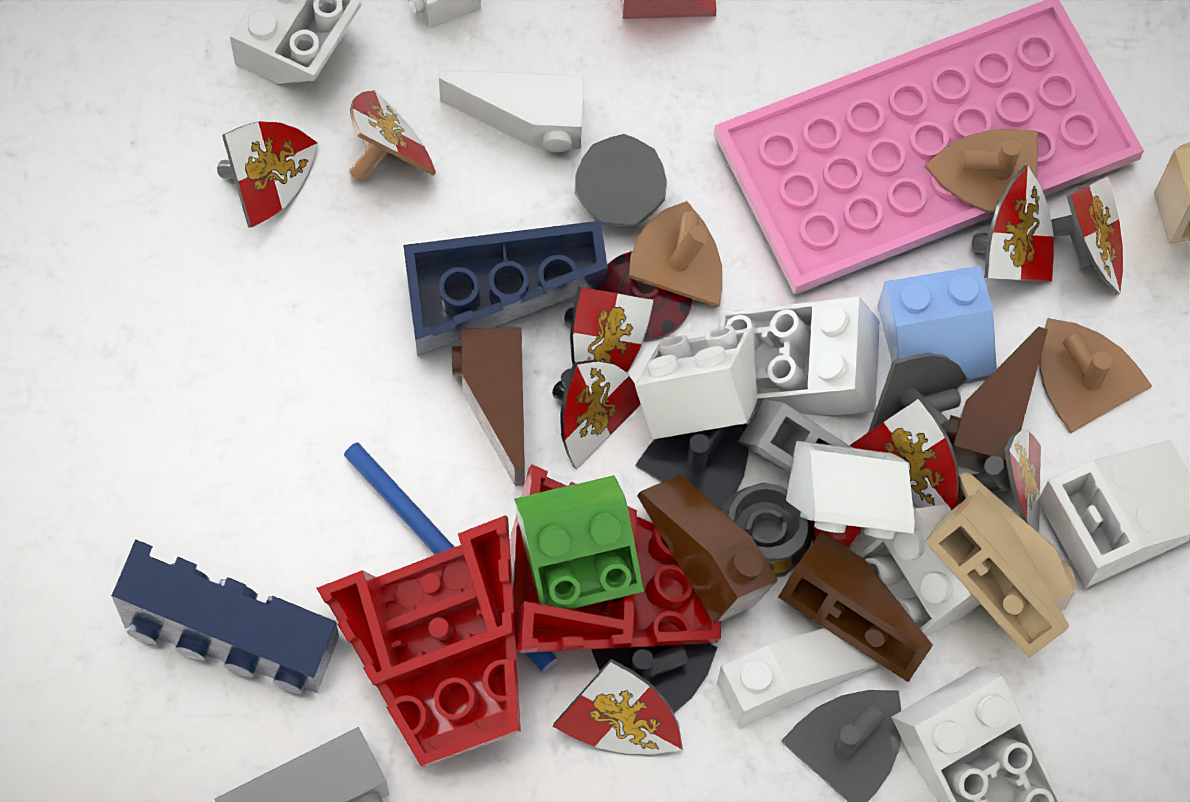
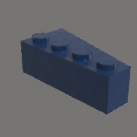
[403,220,608,356]
[111,539,339,694]

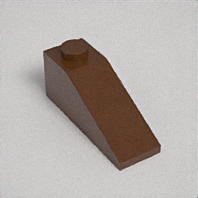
[946,326,1048,473]
[452,327,525,486]
[637,475,778,624]
[778,531,933,682]

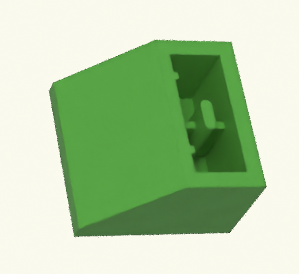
[514,475,644,609]

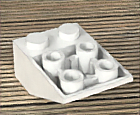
[720,297,880,416]
[1038,440,1190,588]
[891,667,1063,802]

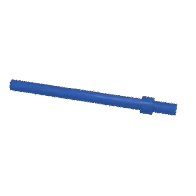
[344,442,558,673]

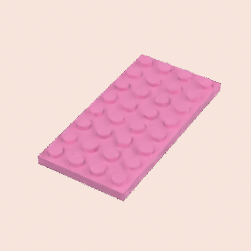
[714,0,1144,295]

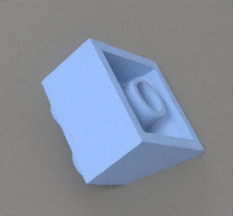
[878,265,997,384]

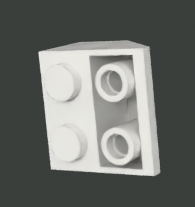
[230,0,361,84]
[635,326,757,439]
[786,441,915,539]
[859,504,981,637]

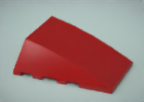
[510,464,721,653]
[316,515,521,767]

